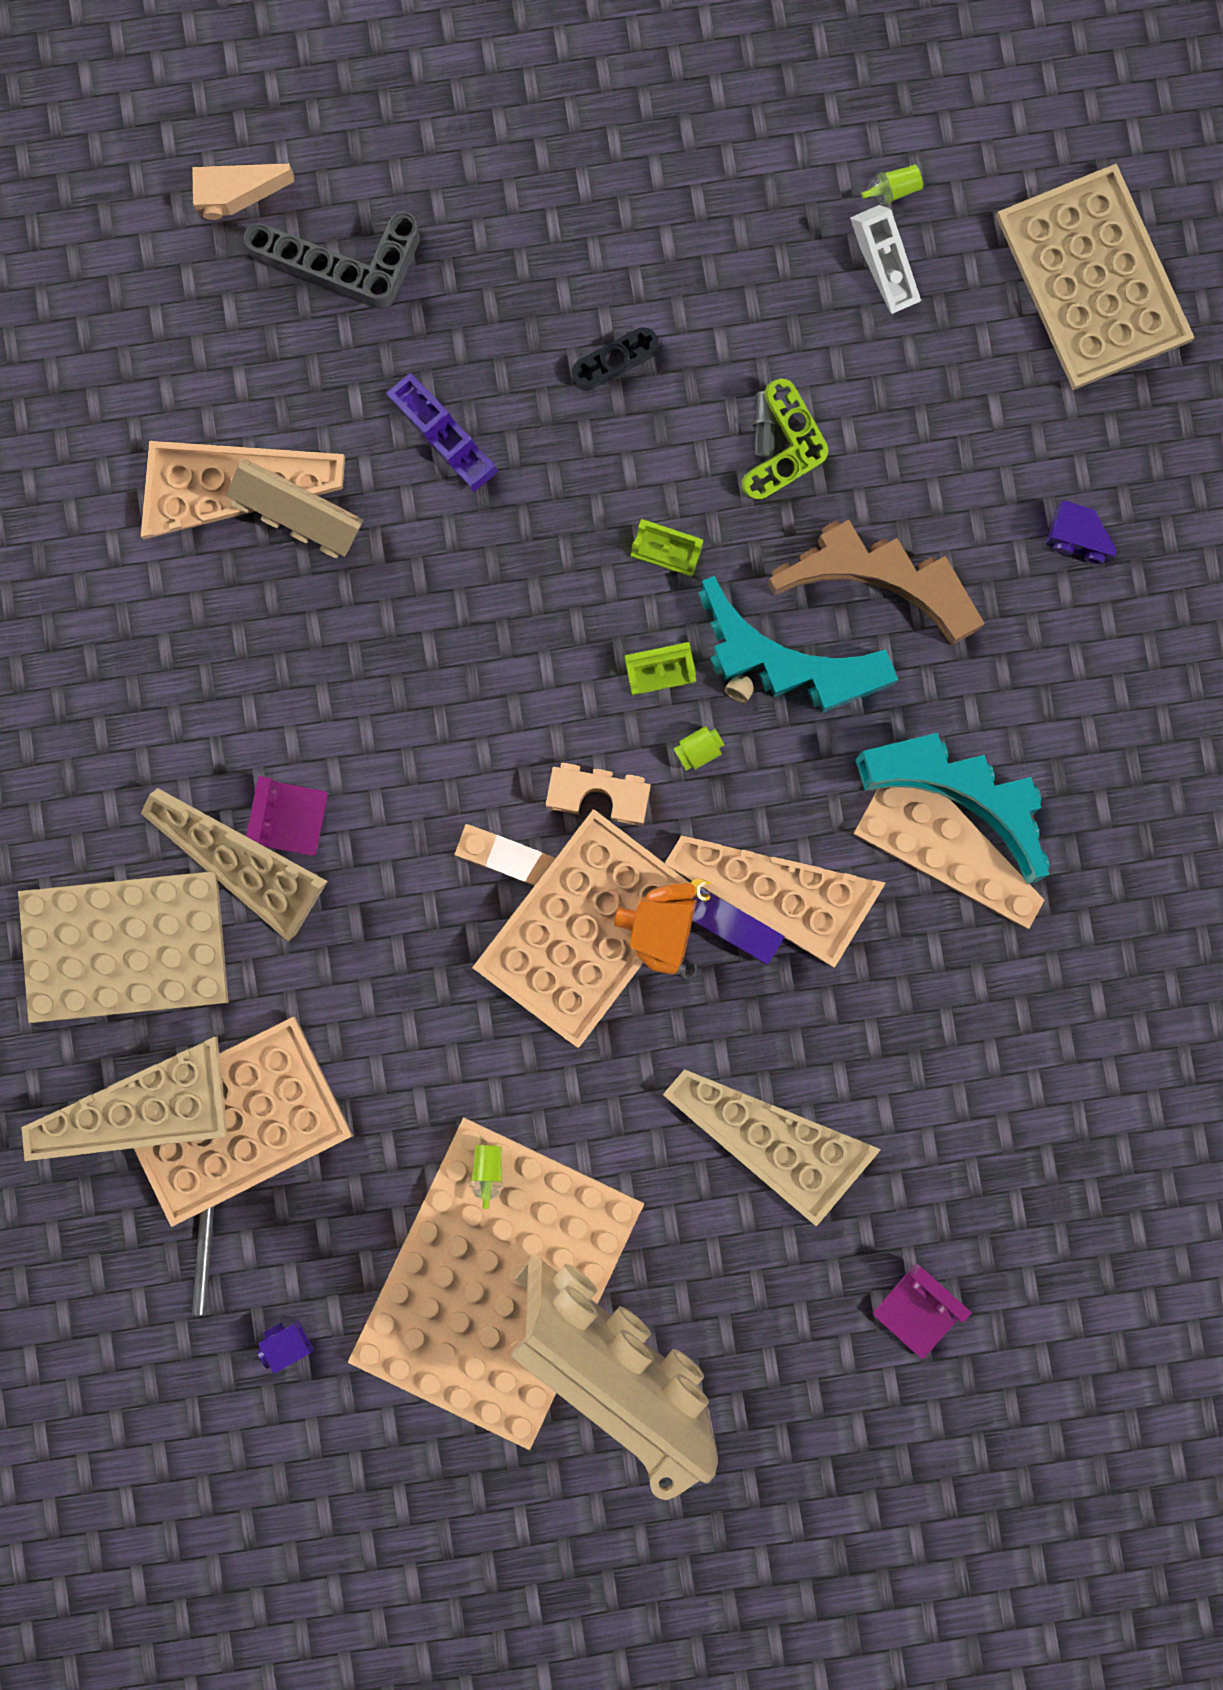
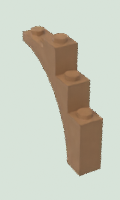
[768,520,985,645]

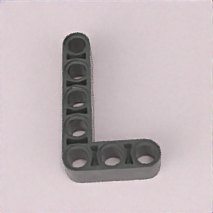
[243,212,420,309]

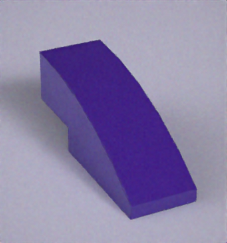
[692,888,785,966]

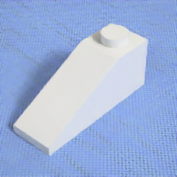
[850,205,921,314]

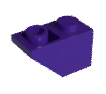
[1046,500,1117,565]

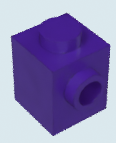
[258,1320,314,1374]

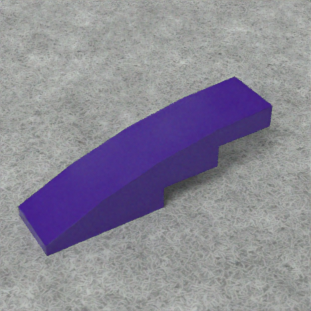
[386,372,498,492]

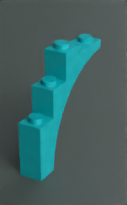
[698,576,899,713]
[855,733,1050,884]

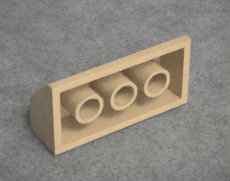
[226,459,364,558]

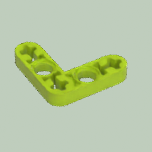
[741,379,828,499]

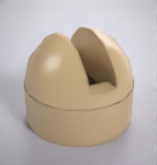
[725,675,754,703]

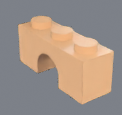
[546,763,651,827]

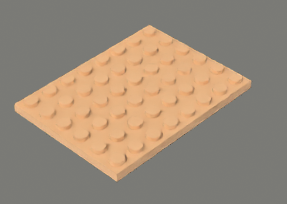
[348,1117,644,1450]

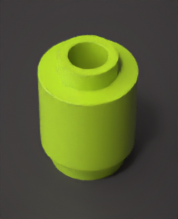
[673,726,725,771]

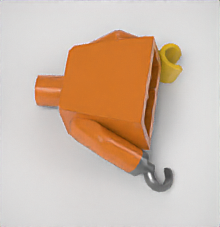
[614,878,711,979]

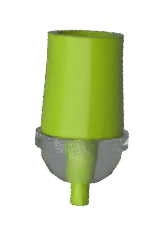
[861,164,923,205]
[470,1145,504,1209]

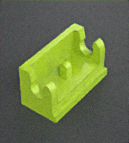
[631,519,703,578]
[625,642,696,696]

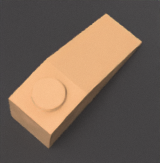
[192,163,294,220]
[455,824,556,886]

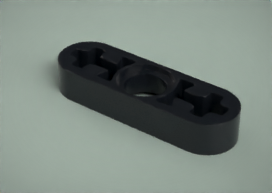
[572,327,658,391]

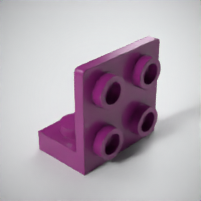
[246,776,328,856]
[873,1263,972,1359]

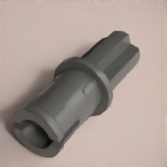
[752,391,778,458]

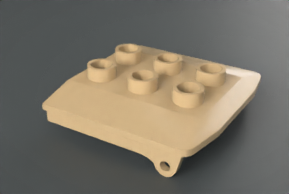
[511,1254,718,1500]

